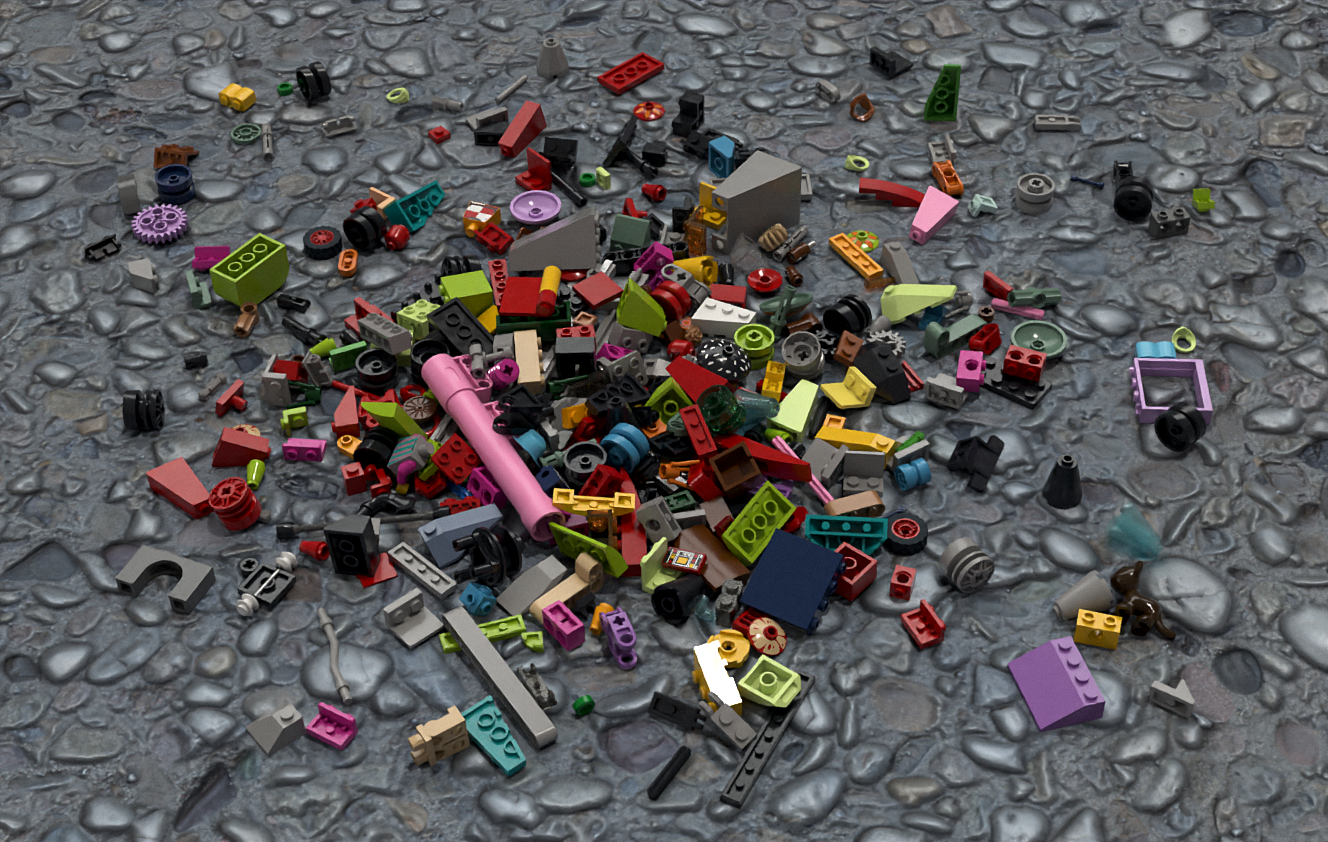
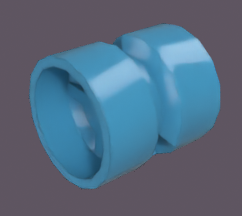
[894,458,931,491]

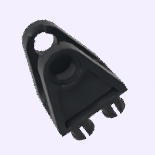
[492,384,554,435]

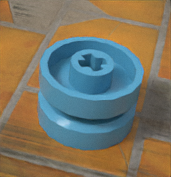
[599,423,650,474]

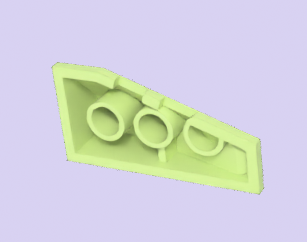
[880,284,957,325]

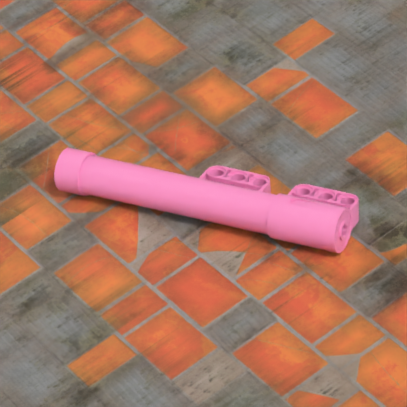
[421,354,566,541]

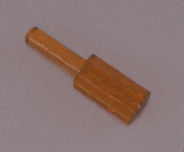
[864,276,896,289]

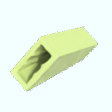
[767,379,819,443]

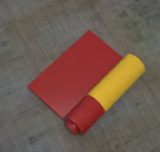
[499,266,562,317]

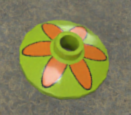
[847,230,879,253]

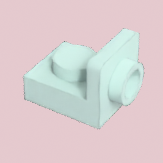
[968,194,998,217]

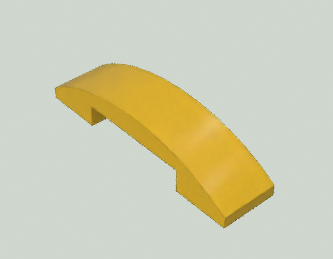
[552,488,635,517]

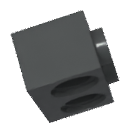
[1148,207,1191,240]

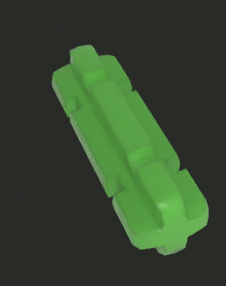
[895,431,925,453]

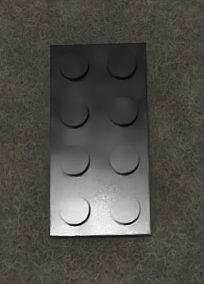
[427,297,494,356]
[980,355,1052,410]

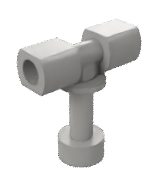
[469,344,514,379]

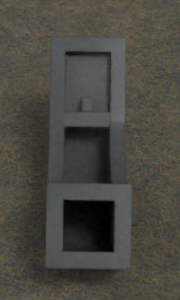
[117,174,141,215]

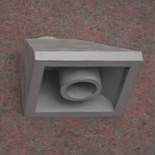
[245,704,306,756]

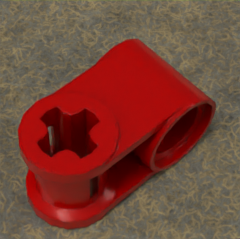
[968,323,1002,355]

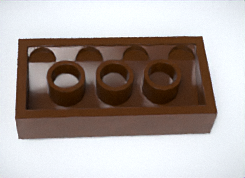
[668,524,751,592]

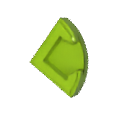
[521,631,544,652]

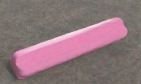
[991,298,1044,321]

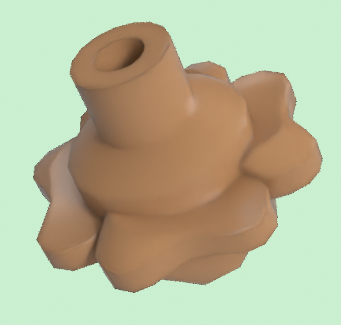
[684,324,703,347]

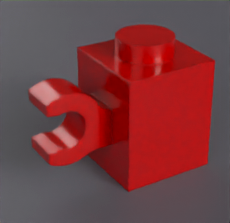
[340,462,377,496]

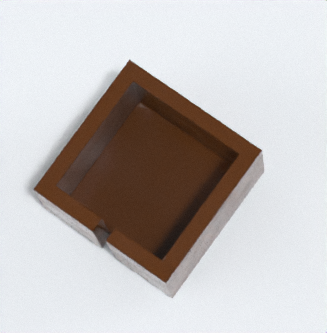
[709,441,766,501]

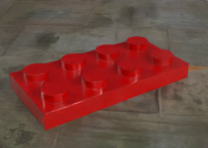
[597,52,665,94]

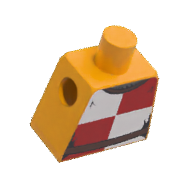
[463,201,501,237]

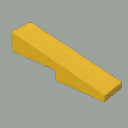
[759,361,786,407]

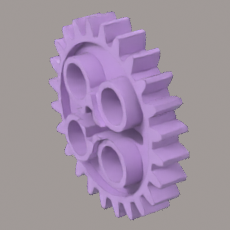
[131,204,188,244]

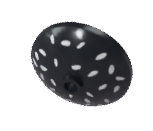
[696,339,751,383]

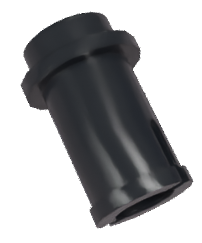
[184,352,208,369]

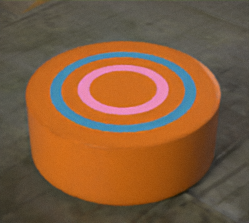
[678,317,691,334]

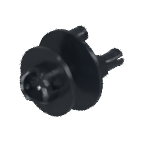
[452,526,525,587]

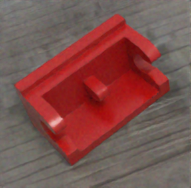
[708,284,747,309]

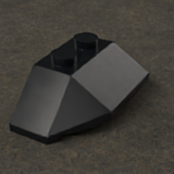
[853,340,911,405]

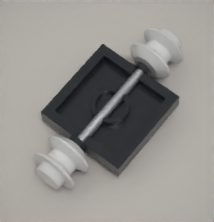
[236,552,297,616]

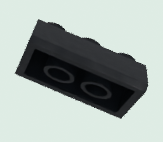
[323,514,381,577]

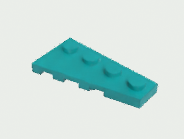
[461,695,526,777]

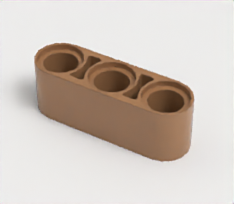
[824,490,885,518]

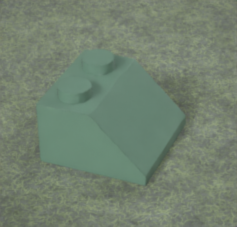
[610,213,651,252]

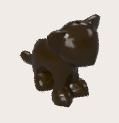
[1109,560,1176,639]

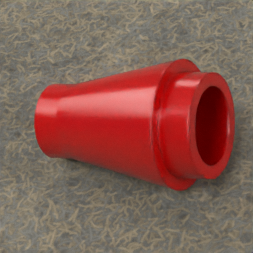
[641,183,667,201]
[299,540,330,561]

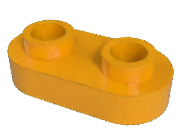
[337,435,362,459]

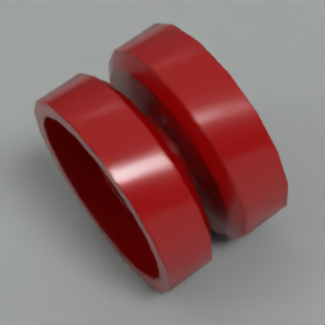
[649,281,691,325]

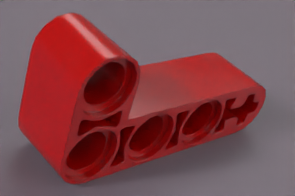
[687,451,727,502]

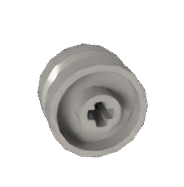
[1015,173,1055,215]

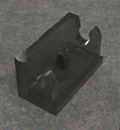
[517,663,557,711]

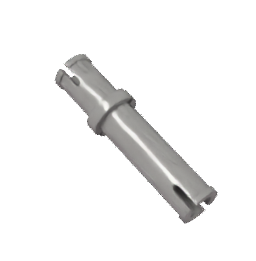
[260,123,274,161]
[773,225,809,261]

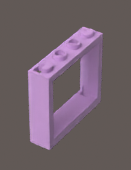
[1129,358,1213,425]

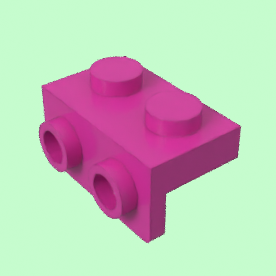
[192,246,230,271]
[306,702,358,751]

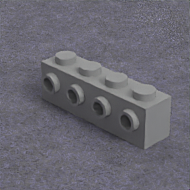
[357,313,413,355]

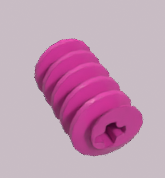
[486,359,520,390]

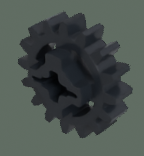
[813,328,841,361]

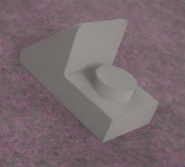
[1148,679,1195,718]

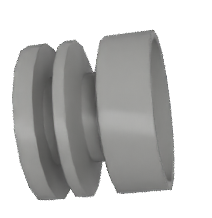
[782,331,825,380]
[939,537,995,593]

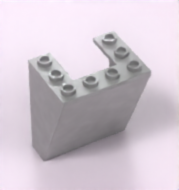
[712,150,802,255]
[509,206,601,271]

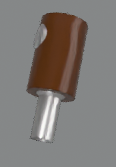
[786,240,816,263]

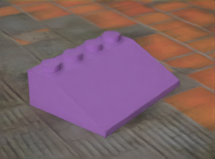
[1007,636,1106,732]

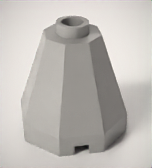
[536,38,569,79]

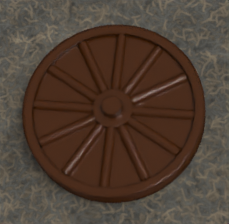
[403,396,437,422]

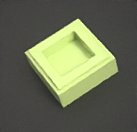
[596,167,611,190]

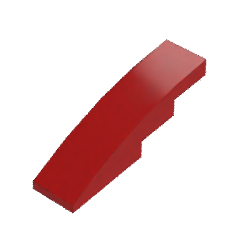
[859,178,925,207]

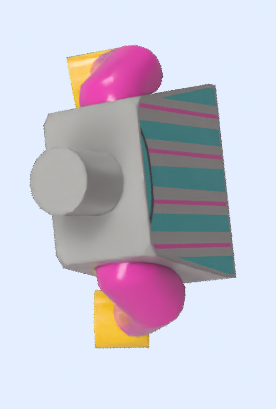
[387,434,434,495]

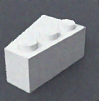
[691,298,756,339]

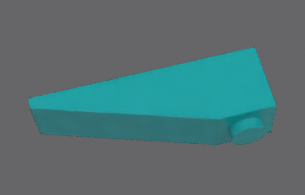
[383,180,445,232]

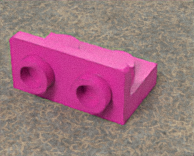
[282,438,327,462]

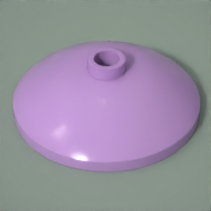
[510,190,561,225]

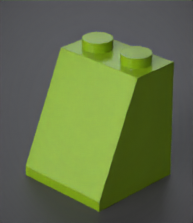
[438,270,493,318]
[616,278,667,337]

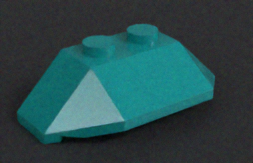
[805,514,888,556]

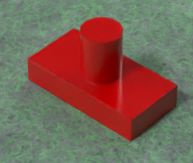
[622,198,647,219]
[215,379,248,417]

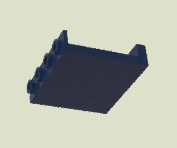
[740,528,847,636]

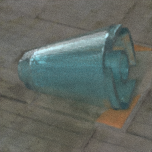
[725,389,780,428]
[1105,502,1164,557]

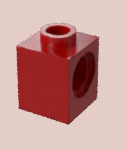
[889,565,917,601]

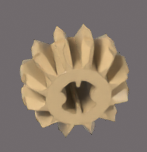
[758,224,789,252]

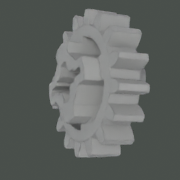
[866,330,906,358]

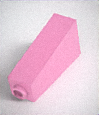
[909,185,959,245]

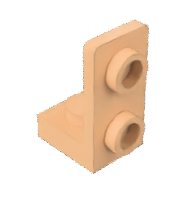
[369,187,396,221]

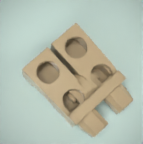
[407,705,470,766]

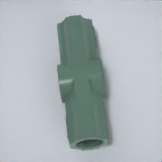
[1007,287,1062,308]

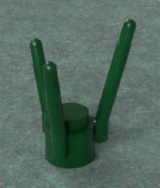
[546,375,588,400]
[286,380,322,409]

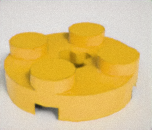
[707,629,750,668]

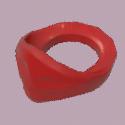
[400,384,425,403]

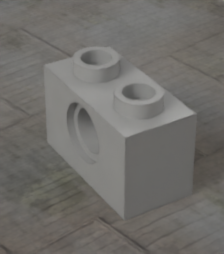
[635,496,682,544]

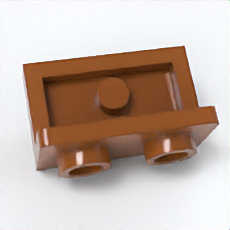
[833,330,864,374]

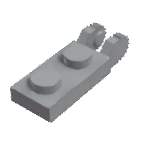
[1034,115,1082,132]
[698,691,757,750]

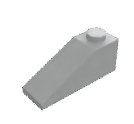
[880,241,919,285]

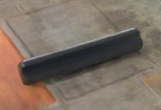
[808,395,831,438]
[647,745,691,799]

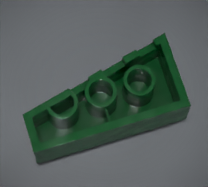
[496,300,572,342]

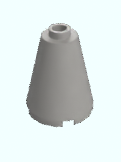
[1052,570,1115,620]

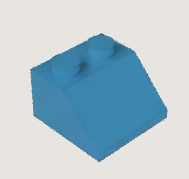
[708,135,735,178]

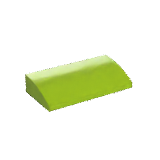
[361,402,428,441]
[721,480,796,567]
[549,522,629,578]

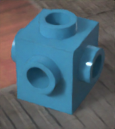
[459,582,497,616]

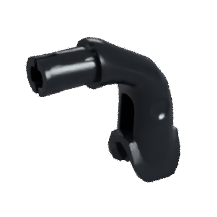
[354,493,419,517]

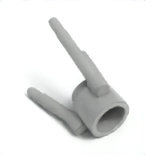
[944,291,973,319]

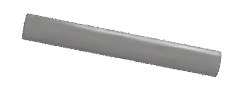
[495,75,528,103]

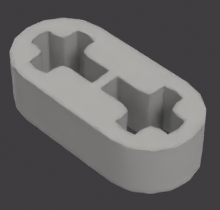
[816,80,841,103]

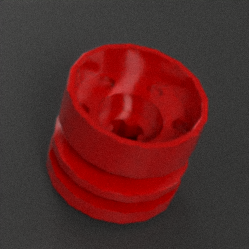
[208,477,262,531]

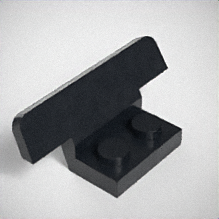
[946,435,1004,492]

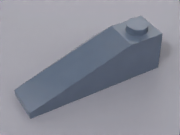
[418,503,503,570]

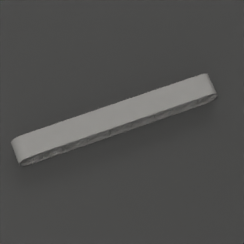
[442,606,558,749]

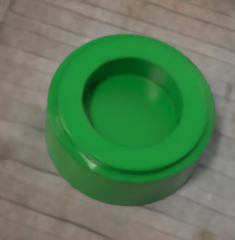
[277,82,293,96]
[579,173,596,187]
[572,695,595,716]

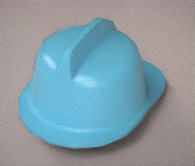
[513,429,546,469]

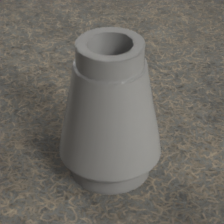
[865,315,892,339]

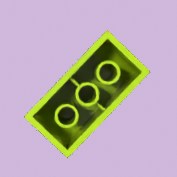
[209,233,289,307]

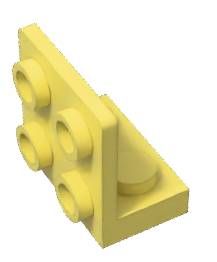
[819,366,877,409]

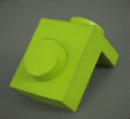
[1192,188,1215,212]

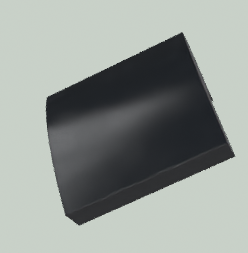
[648,431,694,457]

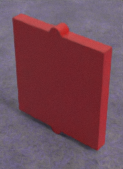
[356,552,398,589]

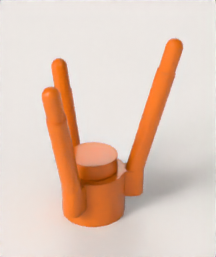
[659,460,700,491]

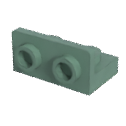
[185,270,212,309]

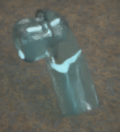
[695,595,715,622]

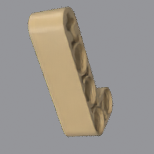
[529,552,604,624]

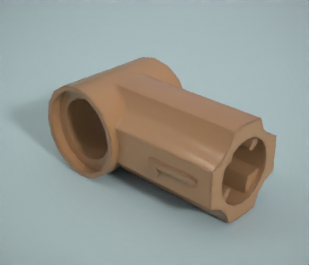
[233,302,260,338]

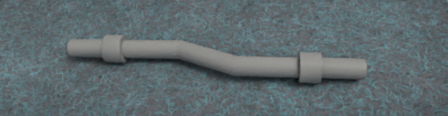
[317,608,352,705]

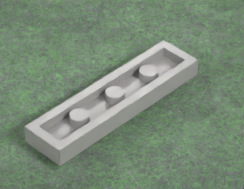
[388,542,458,599]

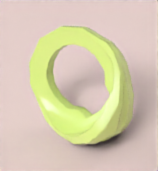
[387,88,409,103]
[845,155,869,171]
[1171,326,1196,353]

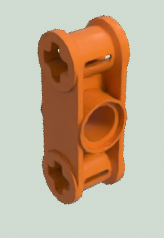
[932,160,964,196]

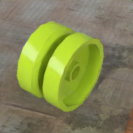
[734,324,775,370]

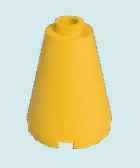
[670,255,718,289]

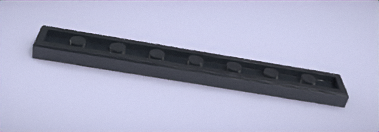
[720,669,815,809]

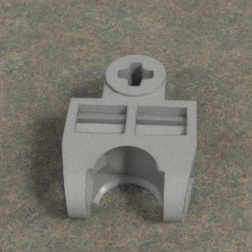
[661,264,712,307]

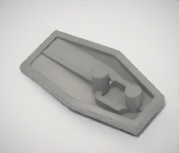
[496,555,568,616]

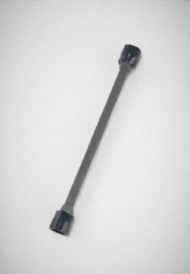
[276,506,451,539]

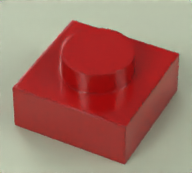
[428,126,451,144]

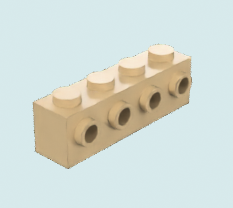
[514,330,545,395]

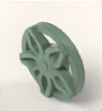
[231,123,262,145]

